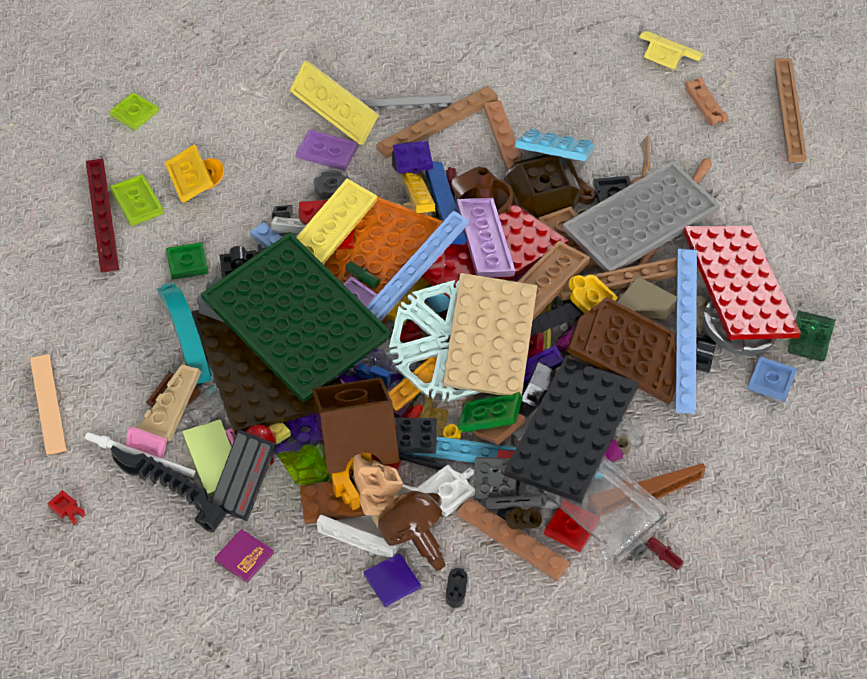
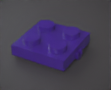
[393,141,433,174]

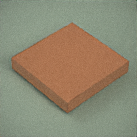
[472,414,526,445]

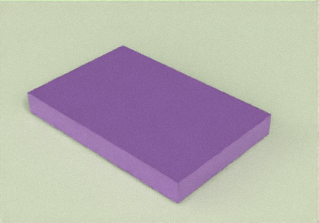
[296,129,358,171]

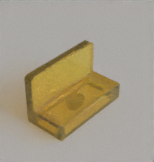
[421,397,448,437]

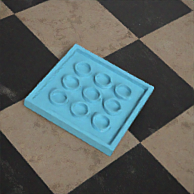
[515,129,595,161]

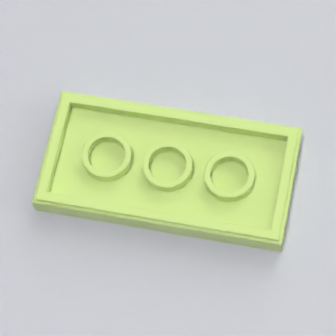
[182,420,232,497]

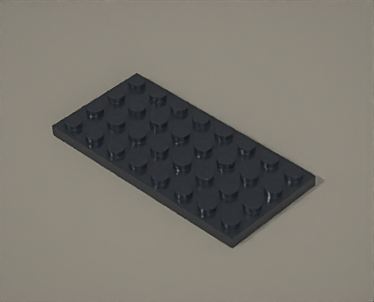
[504,357,639,504]

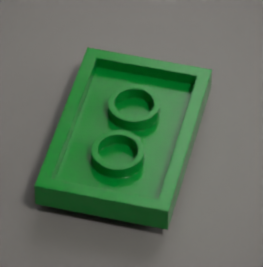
[458,392,523,432]

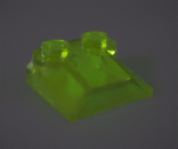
[276,445,329,485]

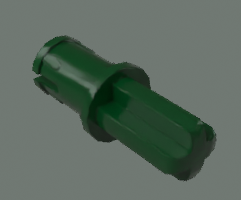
[345,261,381,289]

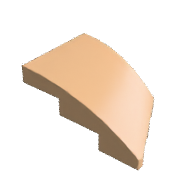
[353,454,403,515]

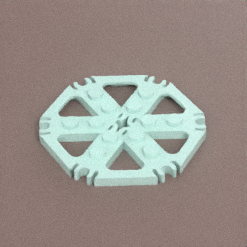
[389,280,480,402]

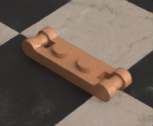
[685,77,728,126]

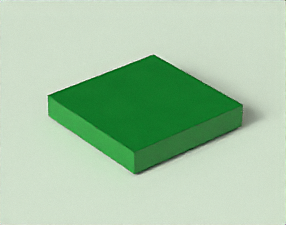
[166,242,208,280]

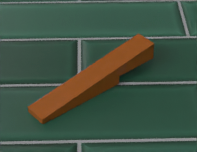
[587,463,706,518]

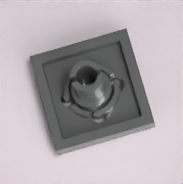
[475,457,517,499]

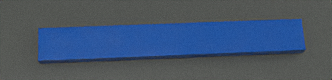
[425,161,467,245]

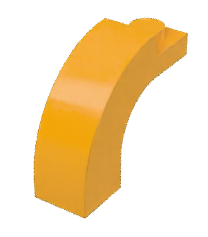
[332,453,372,510]

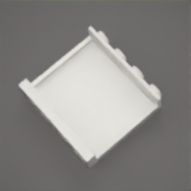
[317,477,422,559]

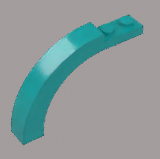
[157,283,212,385]

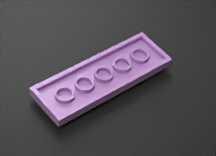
[456,198,515,278]

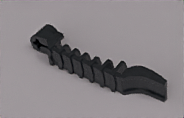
[530,302,585,337]
[110,445,226,533]

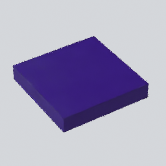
[363,553,421,607]

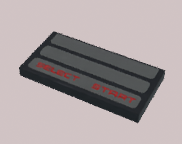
[211,429,277,521]

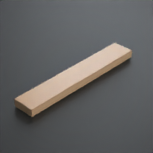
[30,354,67,455]

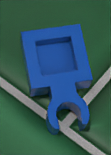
[357,363,391,389]

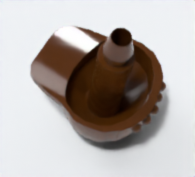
[452,166,514,215]
[378,491,446,571]

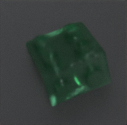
[788,310,836,362]

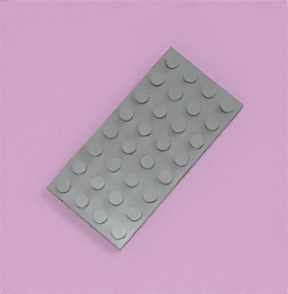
[562,161,721,272]

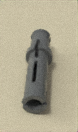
[486,493,546,510]

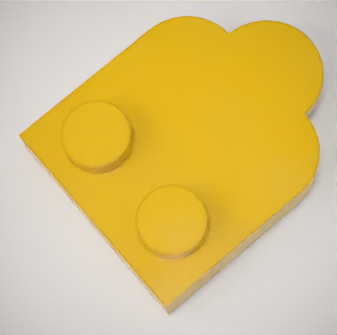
[568,275,618,314]

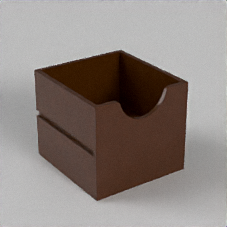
[312,378,399,474]

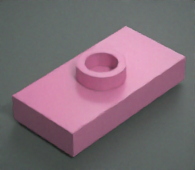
[126,426,167,458]

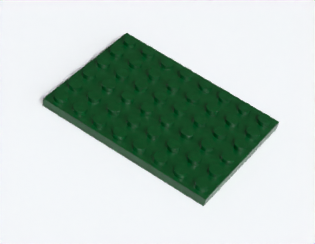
[201,232,392,403]

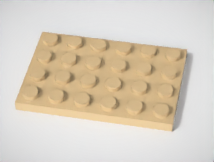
[443,273,537,396]

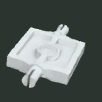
[418,465,475,517]

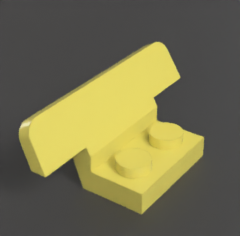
[639,31,703,70]

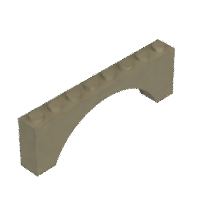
[553,276,677,377]

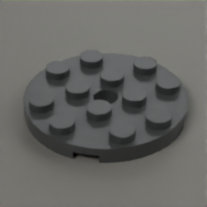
[703,300,776,356]

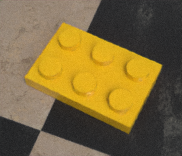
[164,144,214,203]

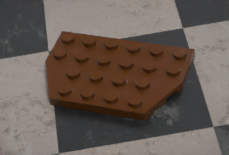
[566,297,677,404]

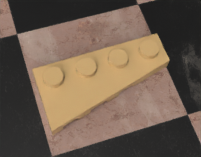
[135,365,201,442]

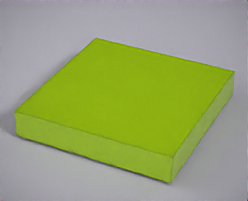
[109,92,159,131]

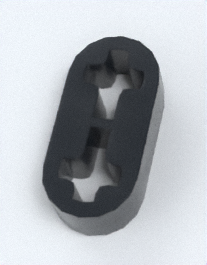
[446,568,468,608]

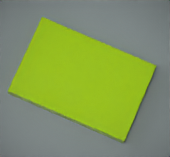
[109,174,164,226]

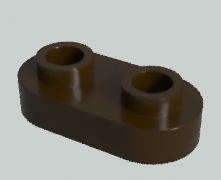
[506,507,542,530]

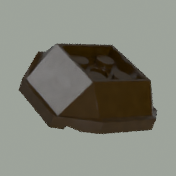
[503,154,584,219]

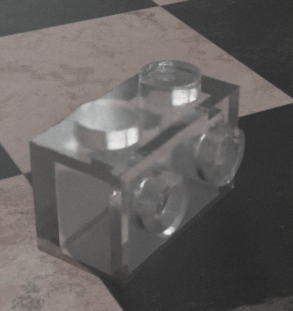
[184,385,224,425]

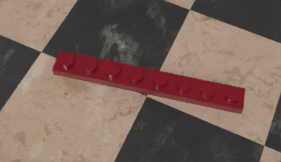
[86,158,119,273]

